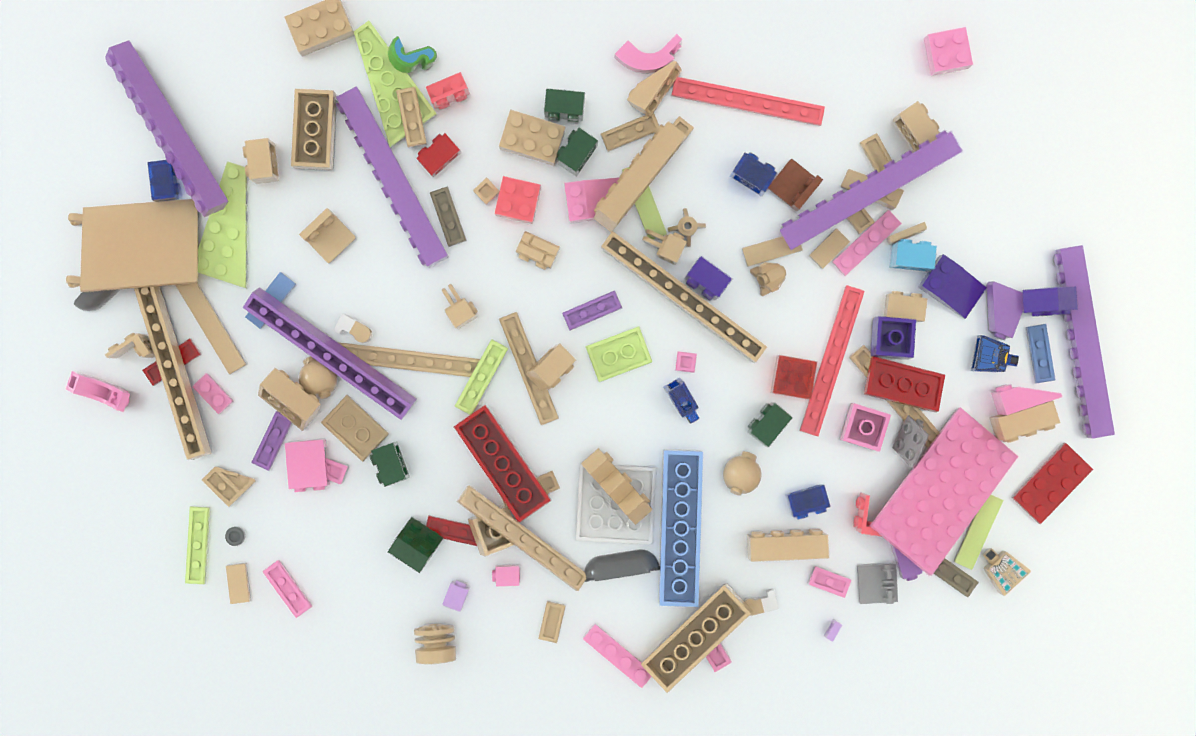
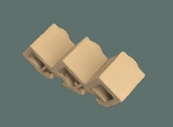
[581,448,653,525]

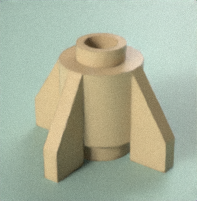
[667,208,706,247]
[750,262,786,297]

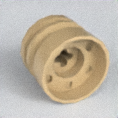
[414,624,456,664]

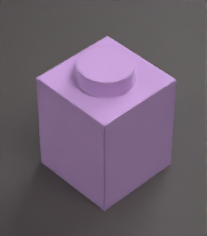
[442,580,470,612]

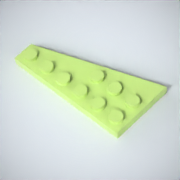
[353,21,437,148]
[198,161,247,288]

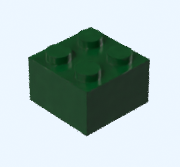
[544,88,585,124]
[556,127,598,177]
[747,402,793,448]
[370,441,410,487]
[388,517,443,573]

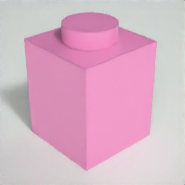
[492,565,520,586]

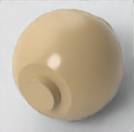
[299,356,337,399]
[723,451,762,495]

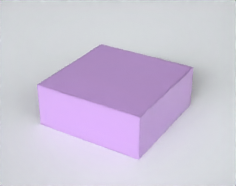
[824,619,842,642]

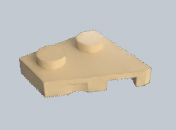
[202,466,256,507]

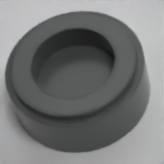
[225,526,246,546]

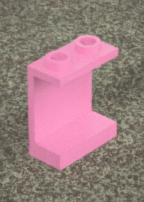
[285,439,330,492]

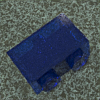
[147,160,181,202]
[785,484,831,520]

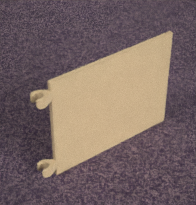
[66,199,198,292]

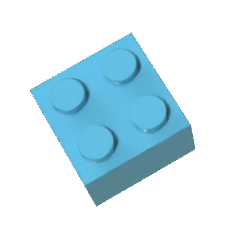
[889,239,937,272]

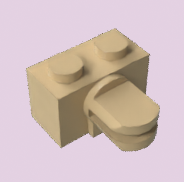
[642,229,687,265]
[441,284,478,329]

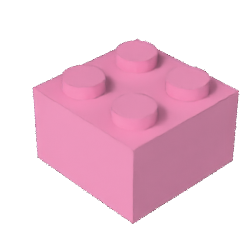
[924,27,973,76]
[840,403,891,452]

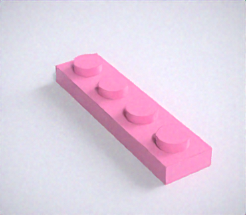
[832,210,902,276]
[583,624,652,688]

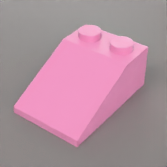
[564,178,627,223]
[991,384,1062,415]

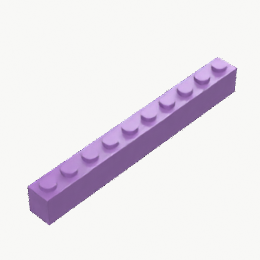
[105,40,228,217]
[336,86,449,268]
[780,130,963,250]
[1054,245,1115,439]
[242,287,417,420]

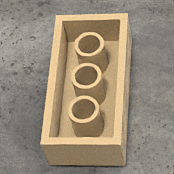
[291,89,337,170]
[747,529,829,562]

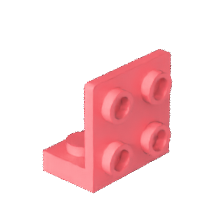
[426,72,470,110]
[853,493,881,536]

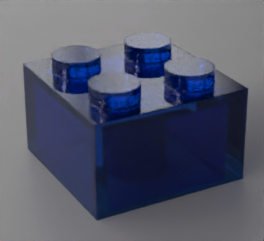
[730,152,777,197]

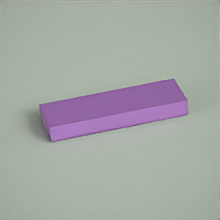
[562,290,622,330]
[251,411,292,471]

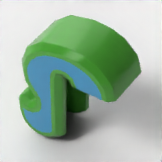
[388,36,437,73]

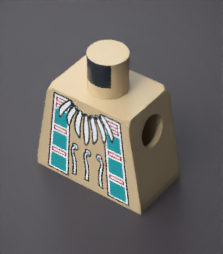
[983,548,1032,596]

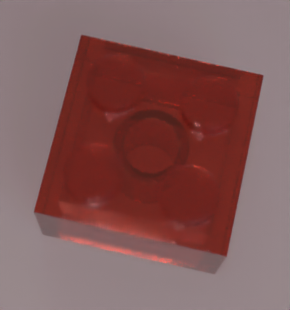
[770,355,817,400]

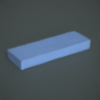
[245,272,296,329]
[1026,324,1056,384]

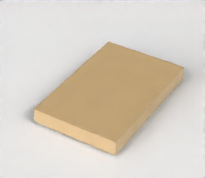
[321,395,389,462]

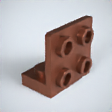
[768,159,824,212]

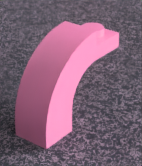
[614,34,682,73]
[65,371,130,412]

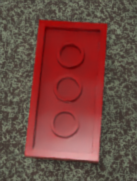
[864,356,945,412]
[1011,443,1094,524]

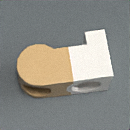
[333,314,372,343]
[744,589,779,616]

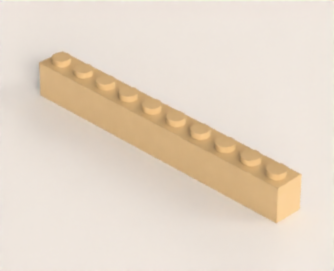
[601,231,767,363]
[134,286,212,460]

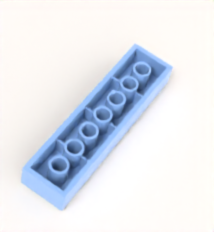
[659,450,703,607]

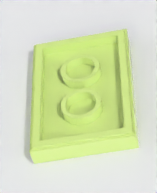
[585,327,652,382]

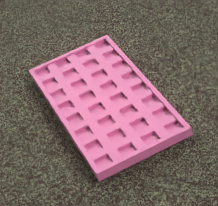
[870,407,1018,576]

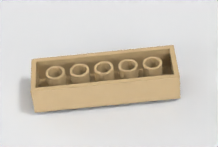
[593,121,687,233]
[641,583,753,693]

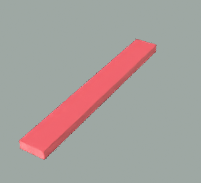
[671,77,825,126]
[799,285,865,436]

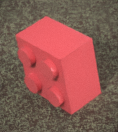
[494,176,541,224]

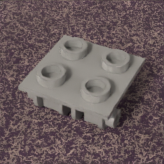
[892,415,929,468]
[858,564,898,604]

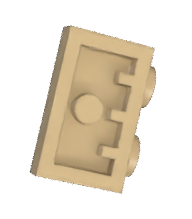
[299,208,356,263]
[105,333,155,359]

